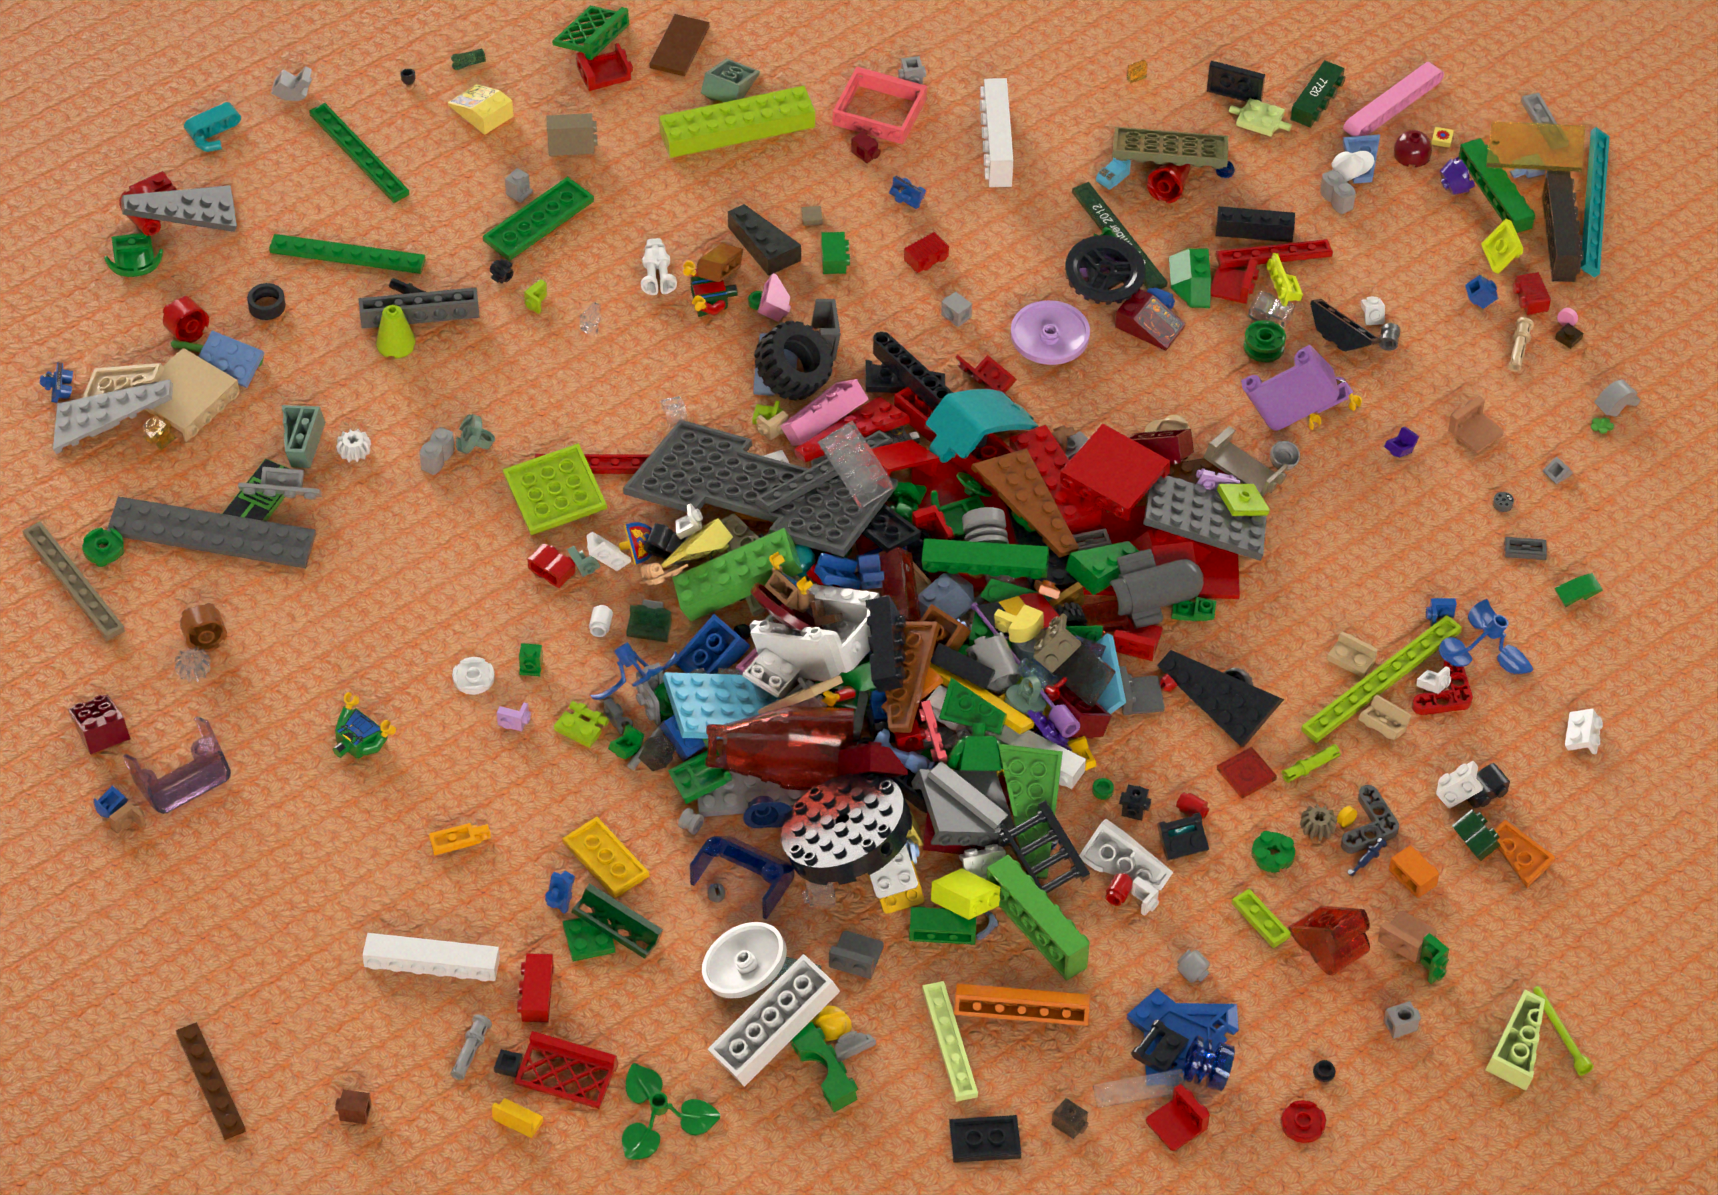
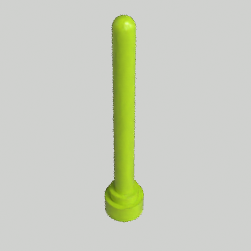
[1533,986,1594,1075]

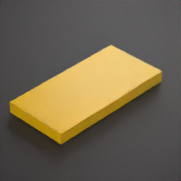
[562,817,649,899]

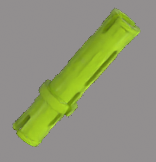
[1281,744,1341,783]

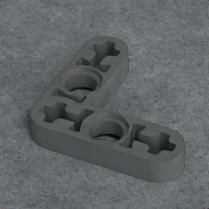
[1341,785,1399,854]

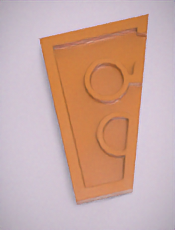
[1494,819,1556,888]

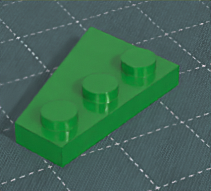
[980,579,1052,603]
[939,677,1007,735]

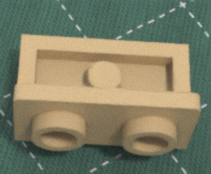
[1358,695,1412,740]

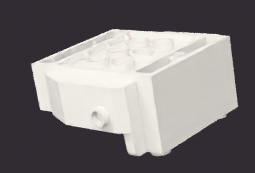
[750,584,880,681]

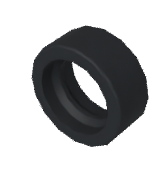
[247,283,286,320]

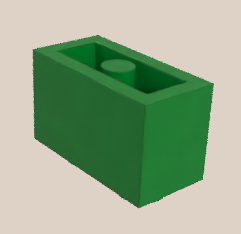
[821,232,850,274]

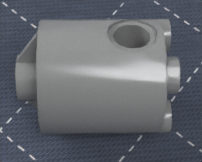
[966,632,1021,694]

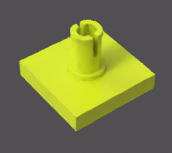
[1481,219,1524,274]

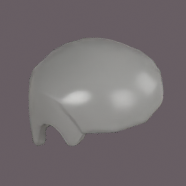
[1270,441,1300,471]

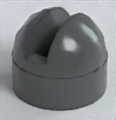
[708,883,725,902]

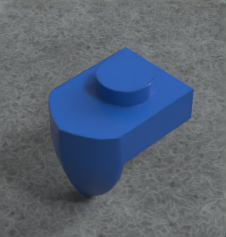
[93,785,129,818]

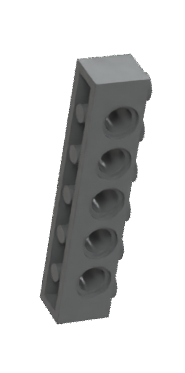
[358,287,480,329]

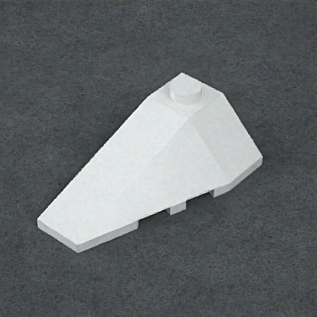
[1079,819,1173,890]

